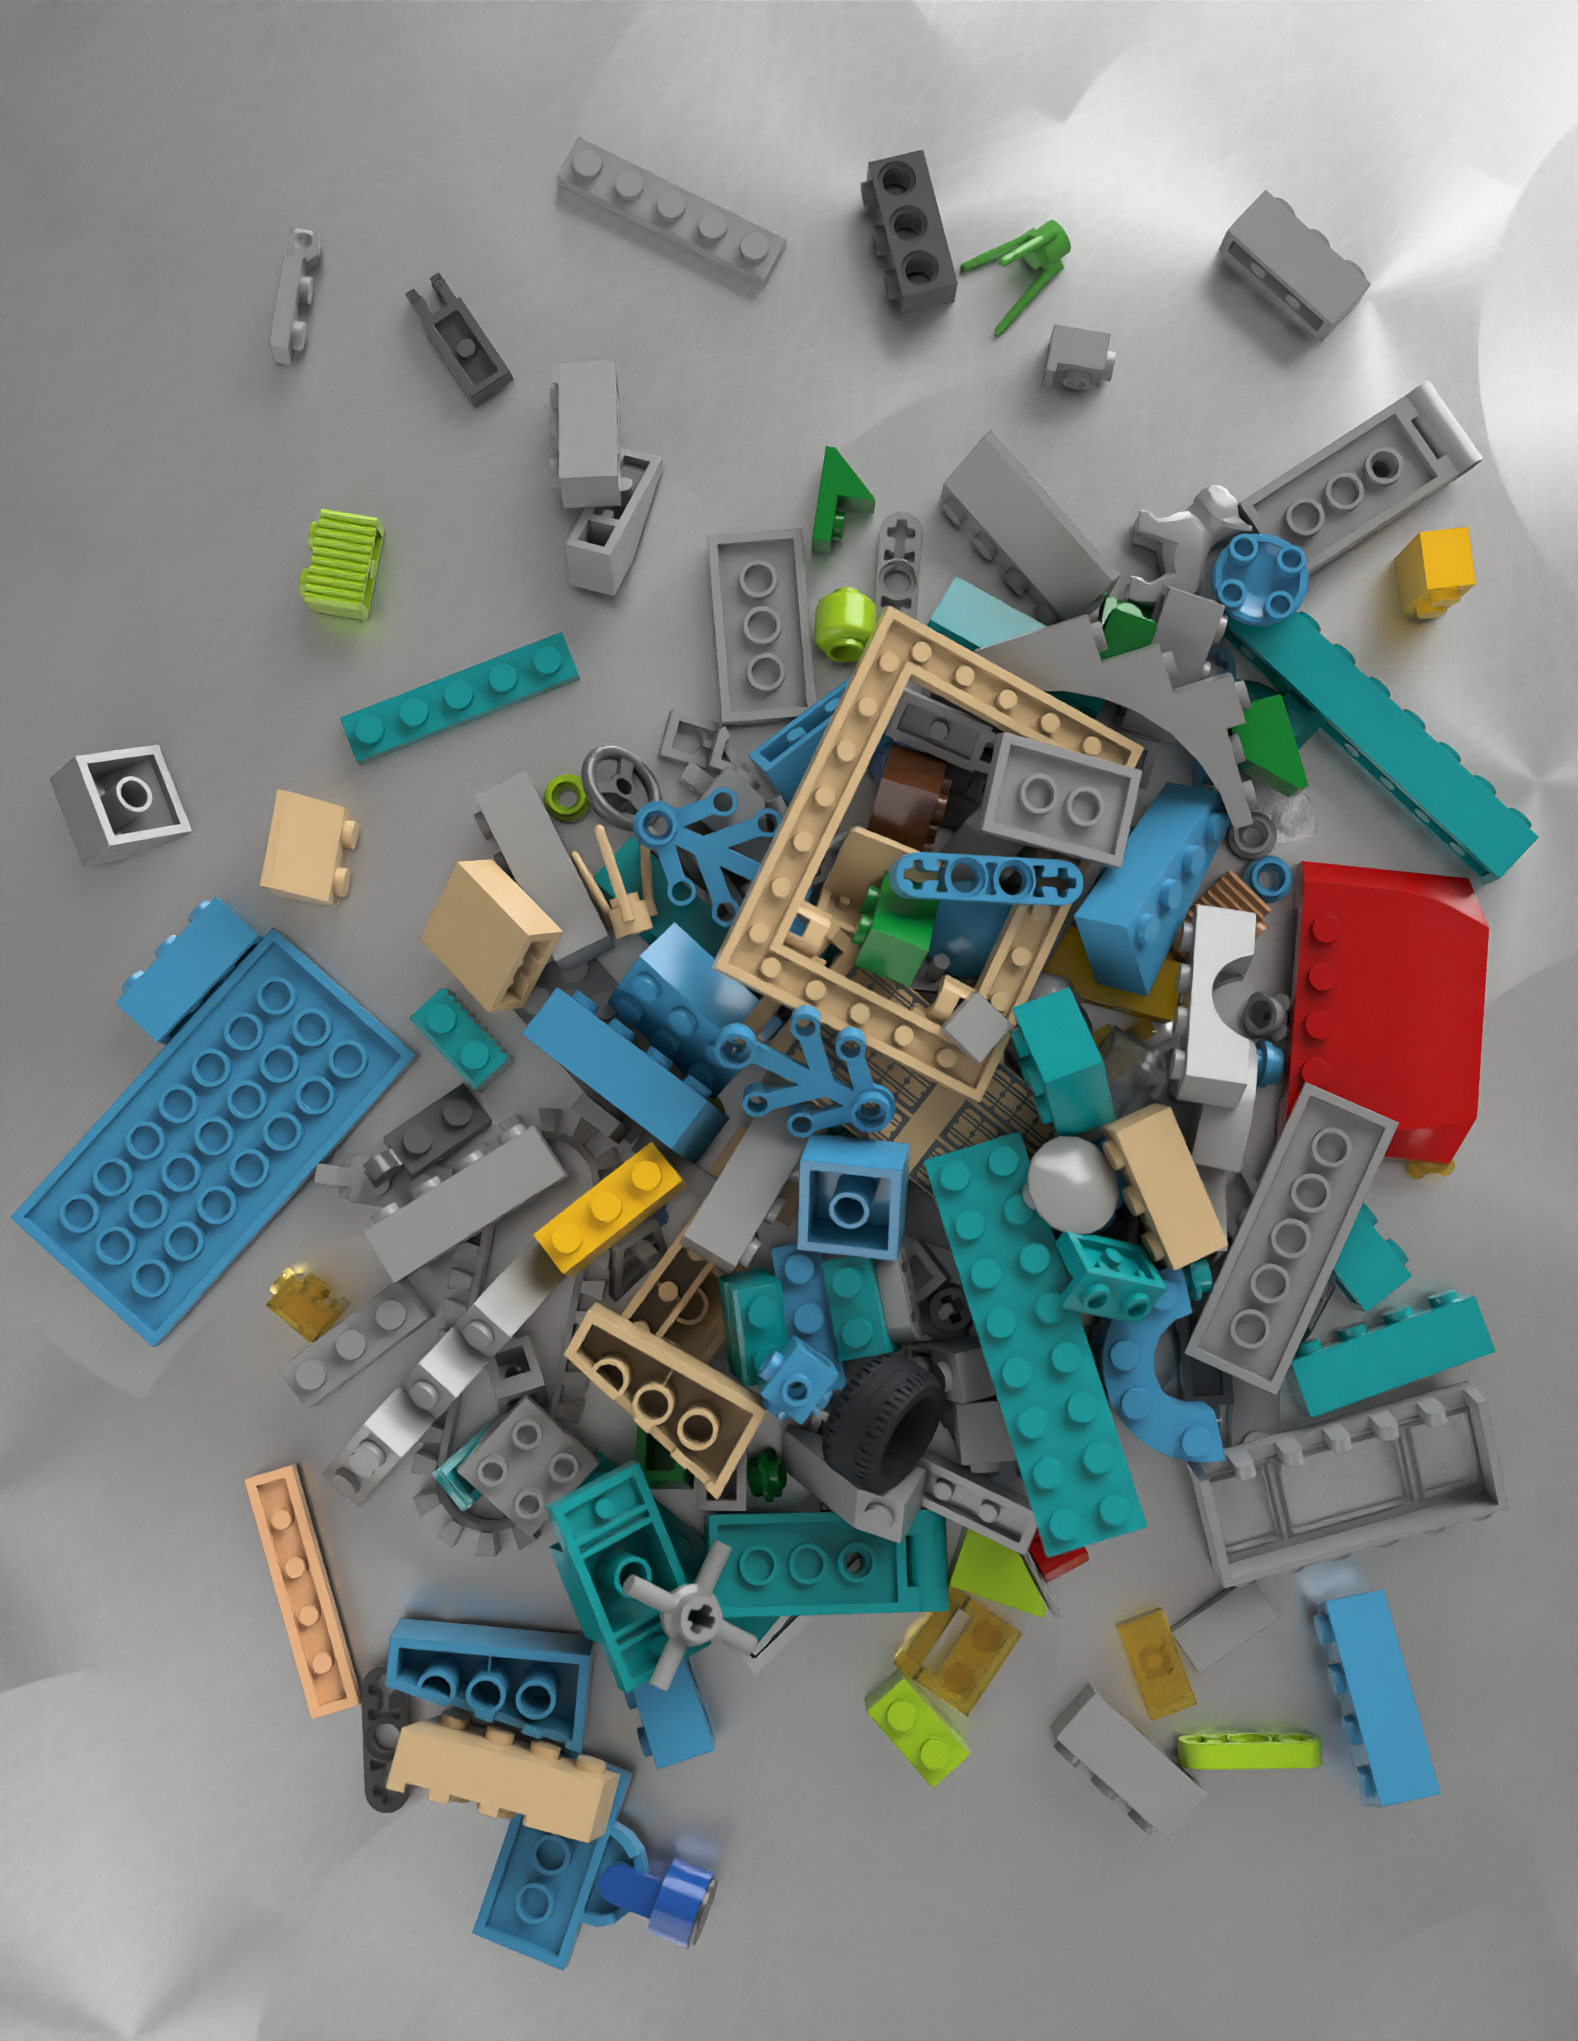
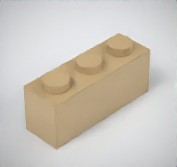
[1102,1103,1228,1271]

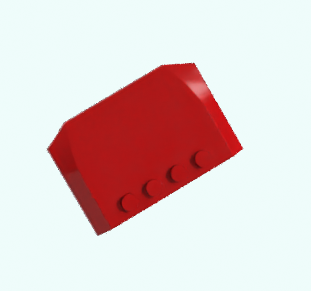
[1276,861,1489,1165]

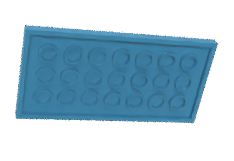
[10,928,418,1347]

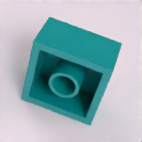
[1009,987,1116,1137]

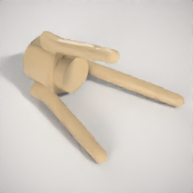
[570,825,658,939]

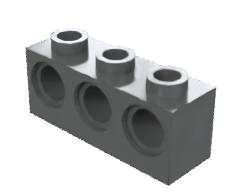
[860,150,958,315]

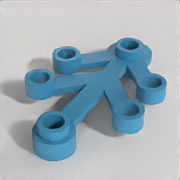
[633,787,812,927]
[715,1005,896,1138]

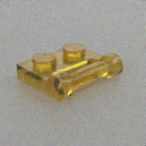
[893,1584,1022,1717]

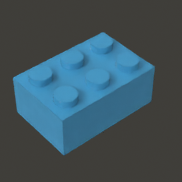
[607,923,784,1099]

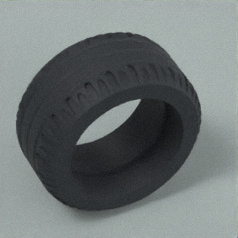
[822,1353,944,1493]

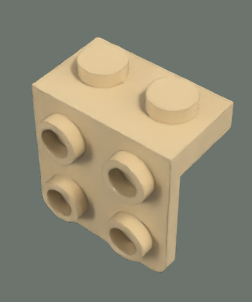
[815,826,941,939]

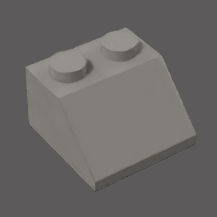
[50,744,192,867]

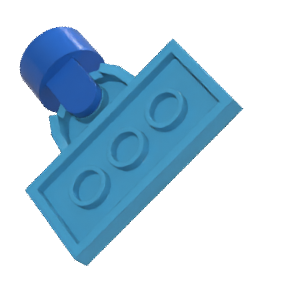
[472,1737,718,1971]

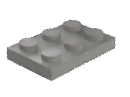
[976,732,1142,869]

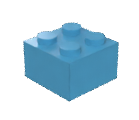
[797,1133,910,1261]

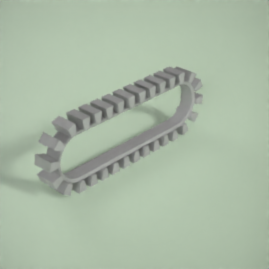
[411,1108,623,1557]

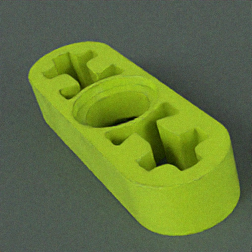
[1178,1733,1322,1770]

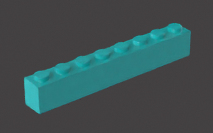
[1222,611,1539,885]

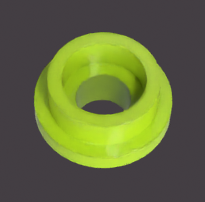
[543,774,591,822]

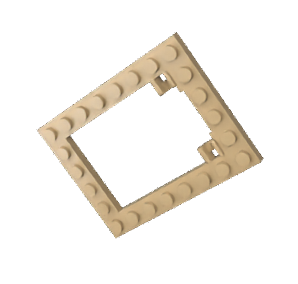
[711,605,1144,1103]

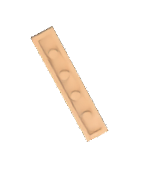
[244,1463,361,1719]

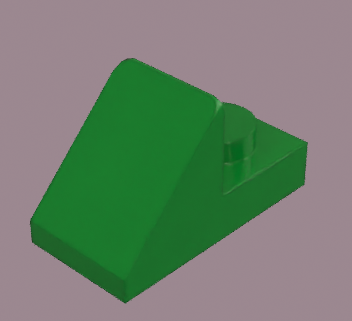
[811,446,876,555]
[1097,595,1157,660]

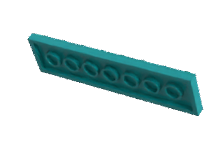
[923,1131,1148,1558]

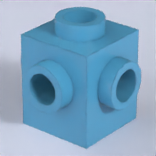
[757,1335,839,1425]

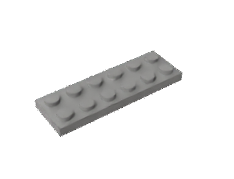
[1183,1082,1399,1396]

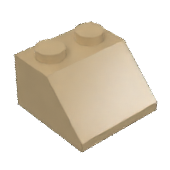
[260,789,359,908]

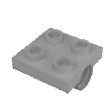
[457,1394,599,1538]

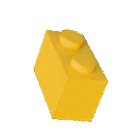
[1394,527,1476,619]

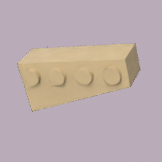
[564,1302,767,1500]
[386,1710,620,1843]

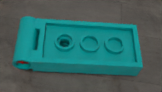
[704,1510,949,1618]

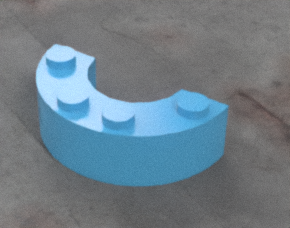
[1095,1261,1226,1463]

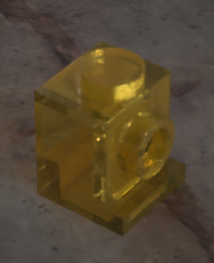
[266,1268,351,1343]

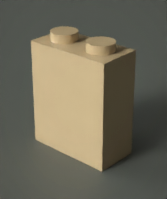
[420,859,563,1012]

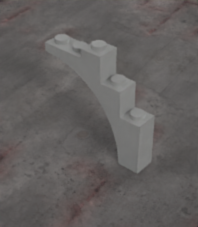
[973,613,1259,829]
[322,1238,567,1506]

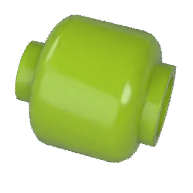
[814,587,877,662]

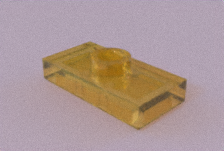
[1115,1607,1197,1721]

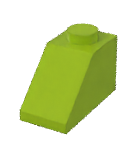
[948,1526,1046,1618]

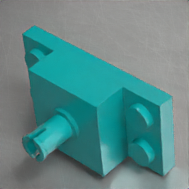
[545,1460,712,1693]

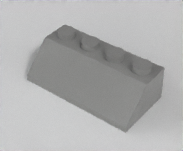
[941,430,1120,626]

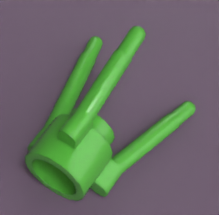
[960,220,1071,335]

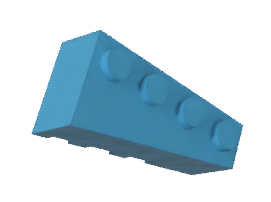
[1074,782,1228,996]
[522,987,730,1164]
[386,1618,595,1753]

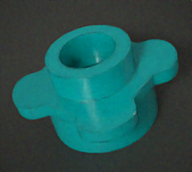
[1182,1257,1212,1301]

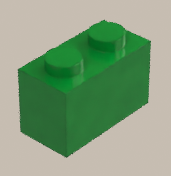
[851,870,940,987]

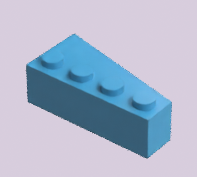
[1314,1589,1441,1807]

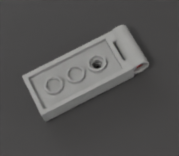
[1237,381,1483,576]

